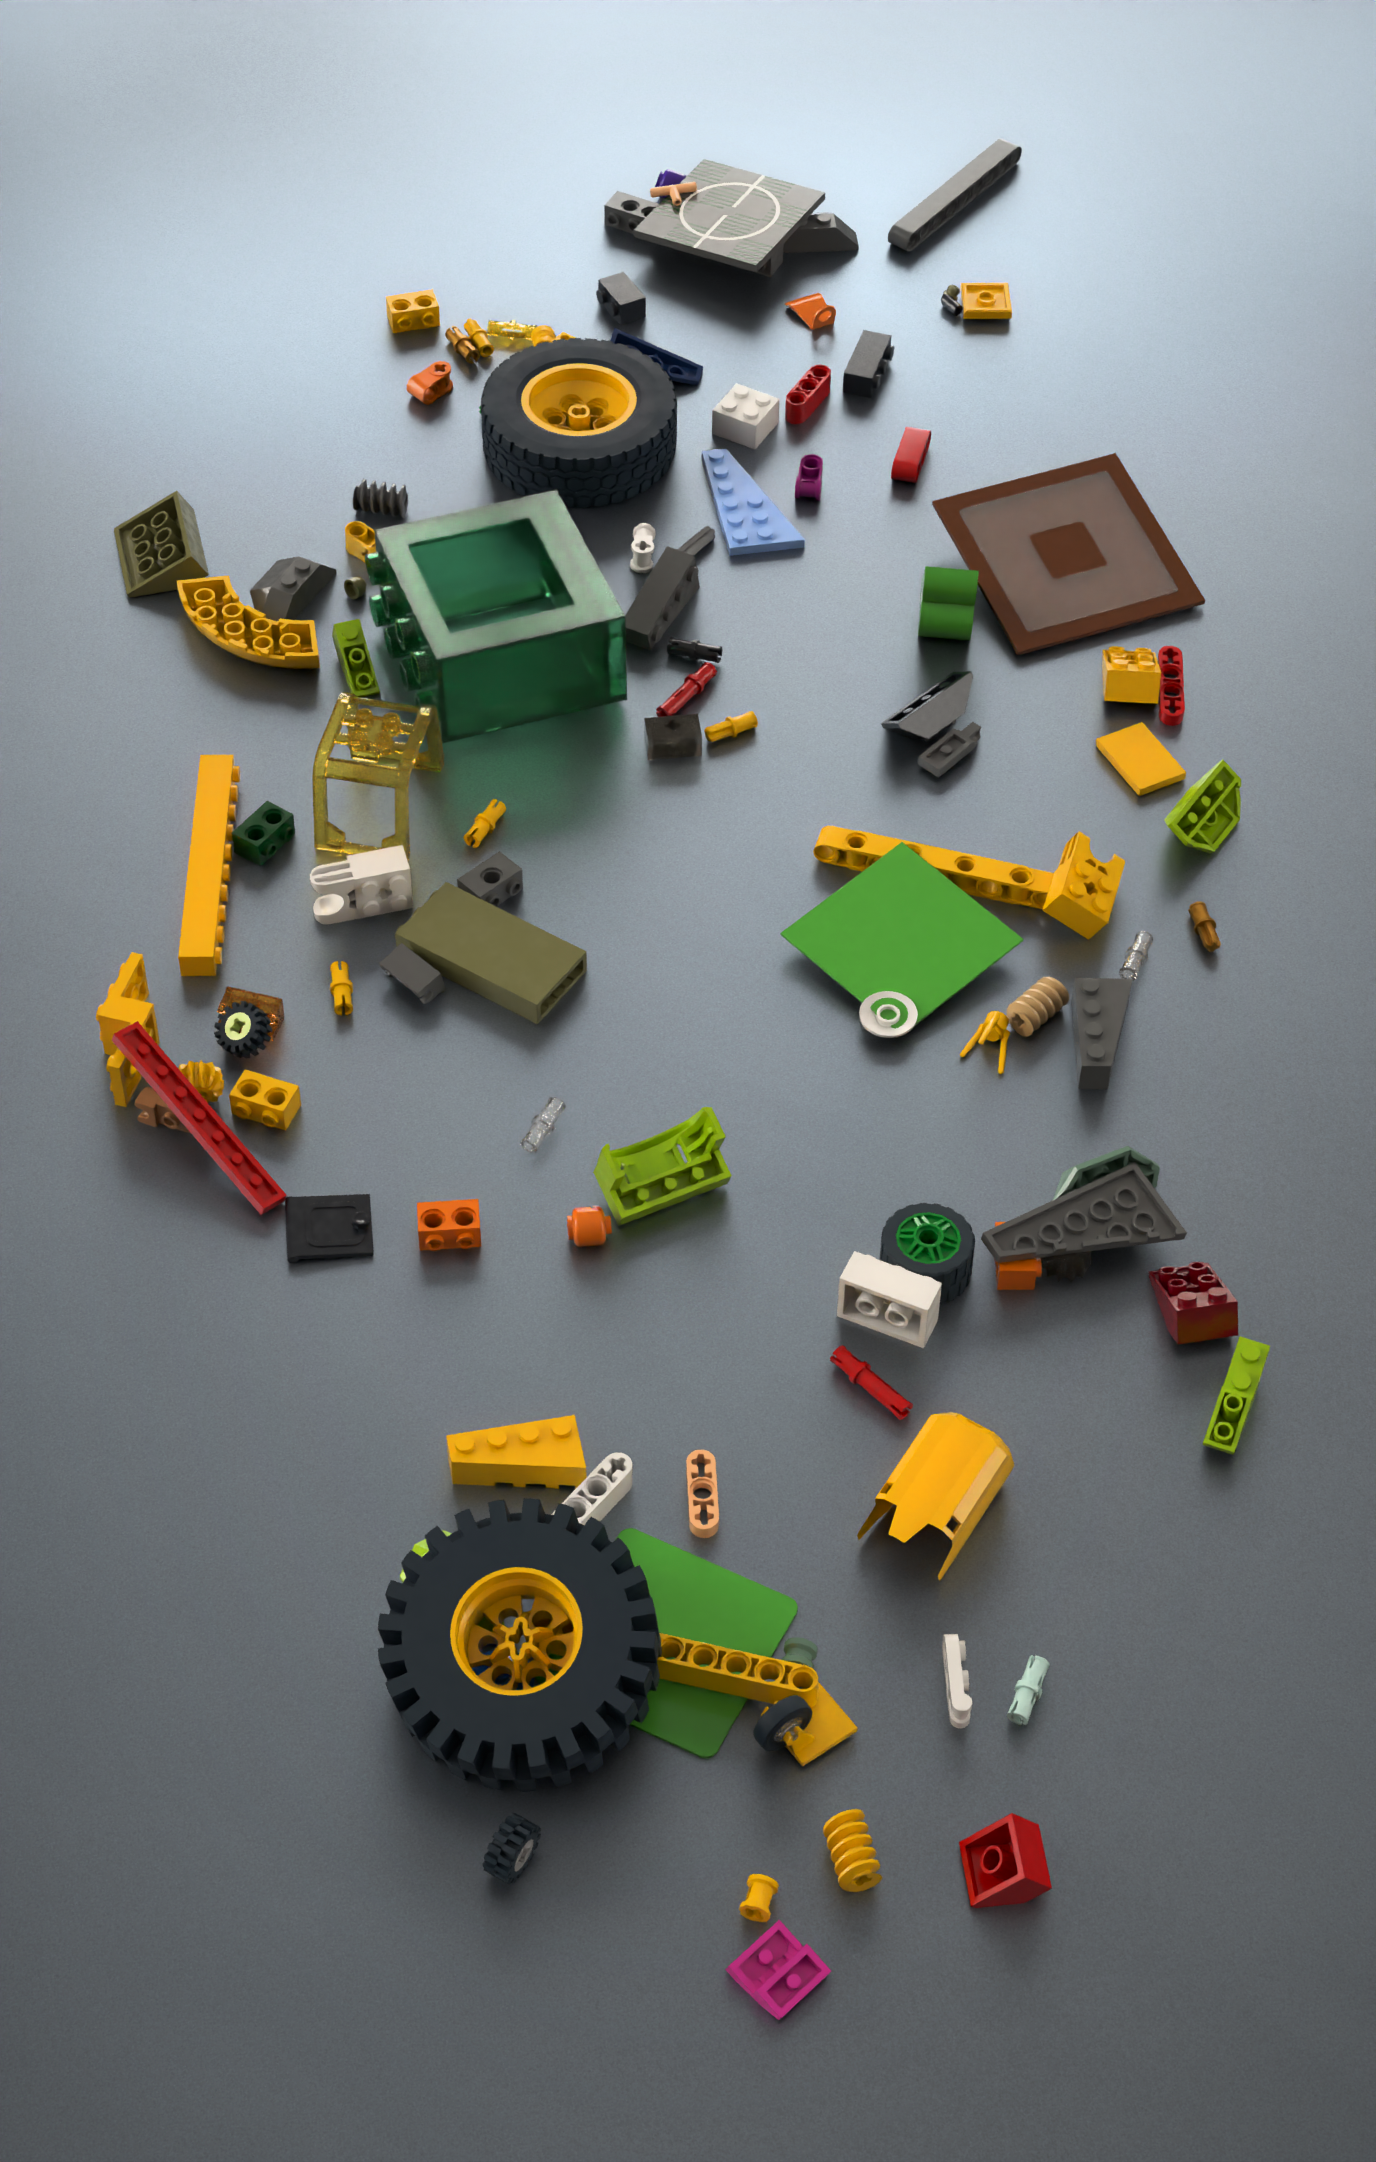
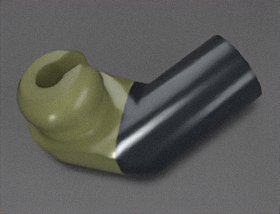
[941,284,963,316]

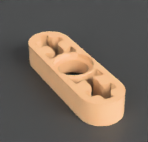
[686,1450,719,1538]

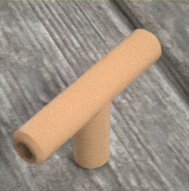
[650,182,697,206]

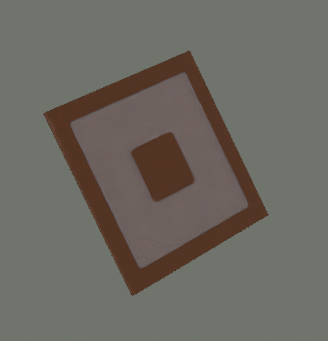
[932,453,1205,655]

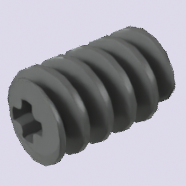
[353,479,408,518]

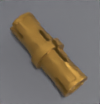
[445,326,480,364]

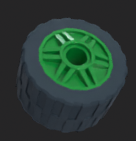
[879,1202,975,1305]

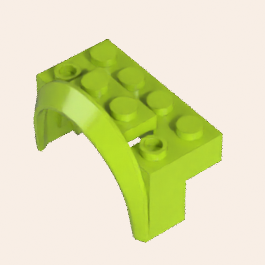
[593,1107,732,1226]

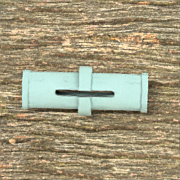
[1007,1655,1050,1725]

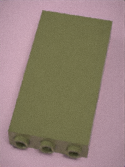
[395,882,587,1024]

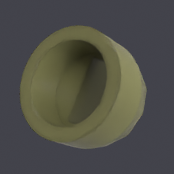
[344,576,367,599]

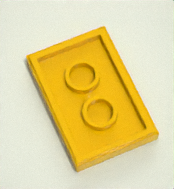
[1096,722,1186,796]

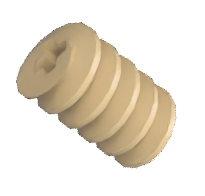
[1007,977,1069,1037]

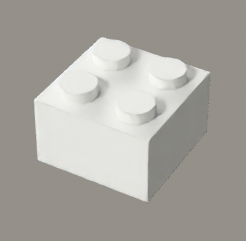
[712,383,780,449]

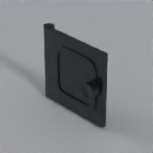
[285,1194,373,1263]

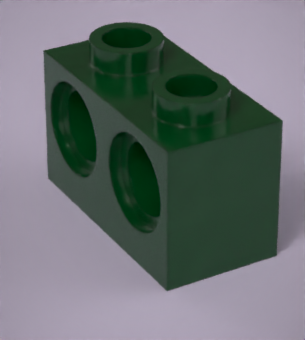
[232,801,295,866]

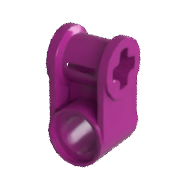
[795,454,823,501]

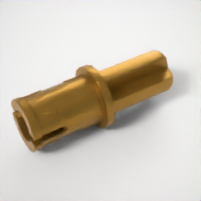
[1188,901,1221,952]

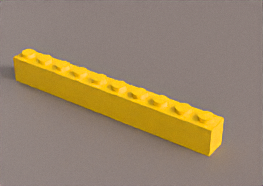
[178,755,240,976]

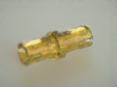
[487,320,537,340]

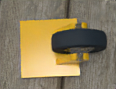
[753,1682,858,1767]

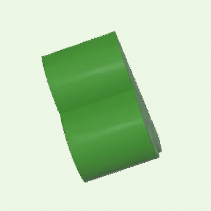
[918,566,979,641]

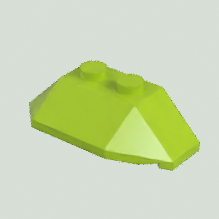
[1164,759,1241,854]

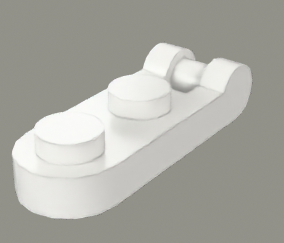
[942,1634,972,1729]

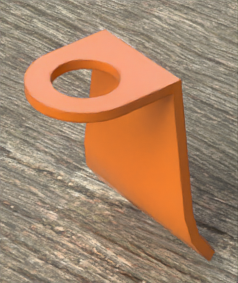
[785,293,836,330]

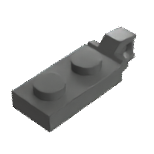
[918,722,981,778]

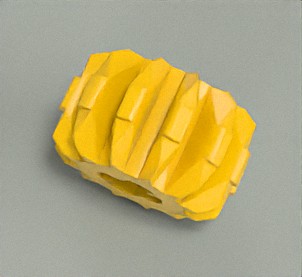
[178,1060,224,1103]

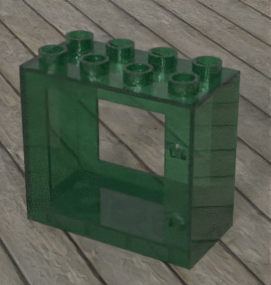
[365,490,627,743]

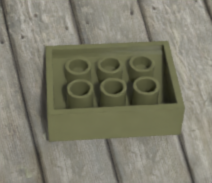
[114,491,209,598]

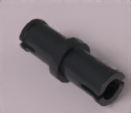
[667,637,722,663]

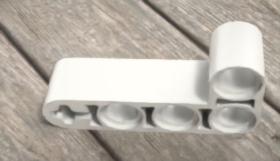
[551,1452,632,1525]

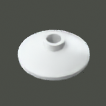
[859,991,918,1038]

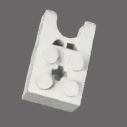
[310,845,413,925]

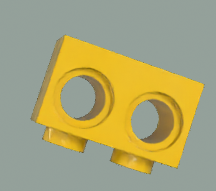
[386,289,440,333]
[229,1069,301,1131]

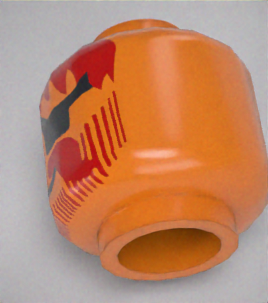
[567,1206,612,1247]

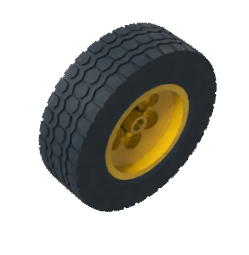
[481,338,677,508]

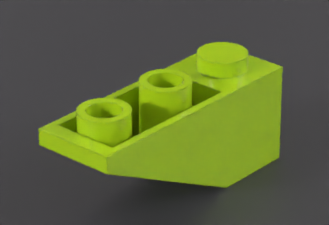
[332,619,380,699]

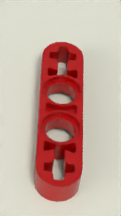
[1158,646,1185,726]

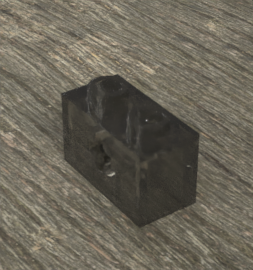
[644,714,702,760]

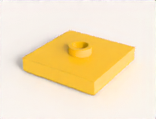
[960,283,1012,319]

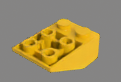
[1102,646,1161,704]

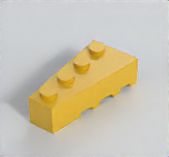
[446,1415,587,1489]

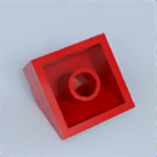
[959,1813,1052,1908]

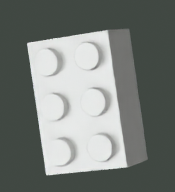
[837,1251,942,1348]

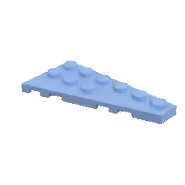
[702,449,805,556]

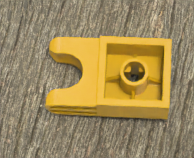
[1043,831,1125,940]

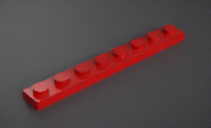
[112,1021,287,1215]

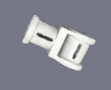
[630,523,656,573]

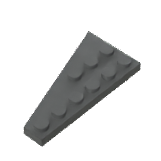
[981,1162,1187,1263]

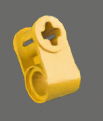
[345,521,393,567]

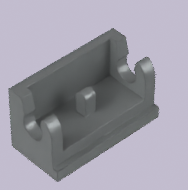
[379,943,446,1004]

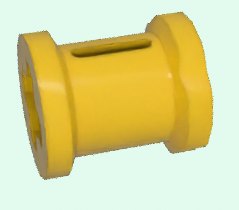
[739,1874,779,1922]

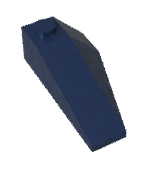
[609,328,703,385]

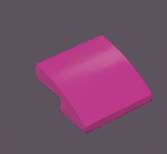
[725,1920,831,2020]

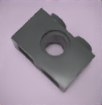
[457,851,523,907]

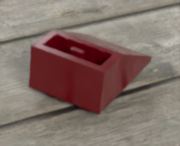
[1148,1262,1238,1345]

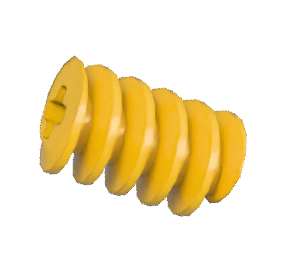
[823,1809,883,1892]

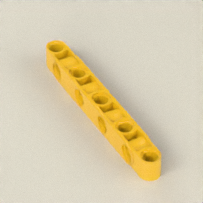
[813,826,1054,909]

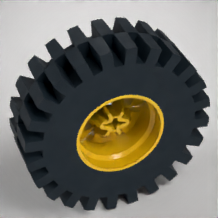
[378,1498,662,1792]

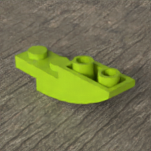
[1203,1336,1270,1455]

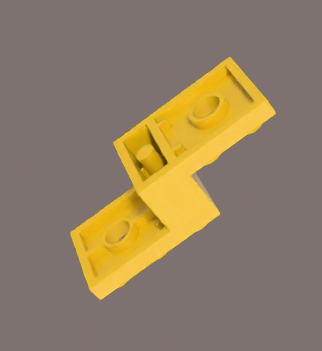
[96,952,160,1107]

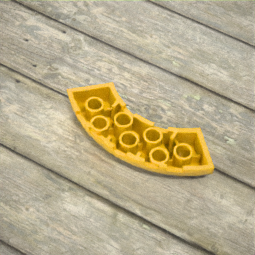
[176,576,320,669]

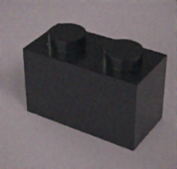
[596,272,646,325]

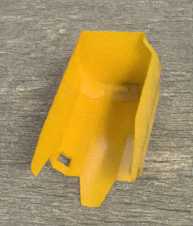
[857,1412,1014,1582]

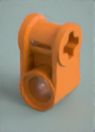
[407,361,453,405]

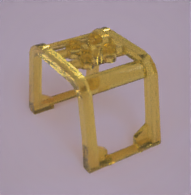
[312,692,444,861]

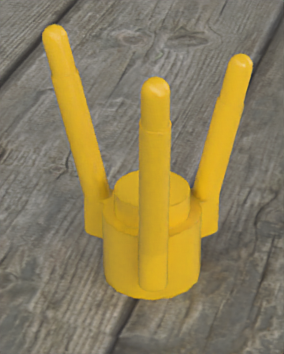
[960,1011,1010,1074]

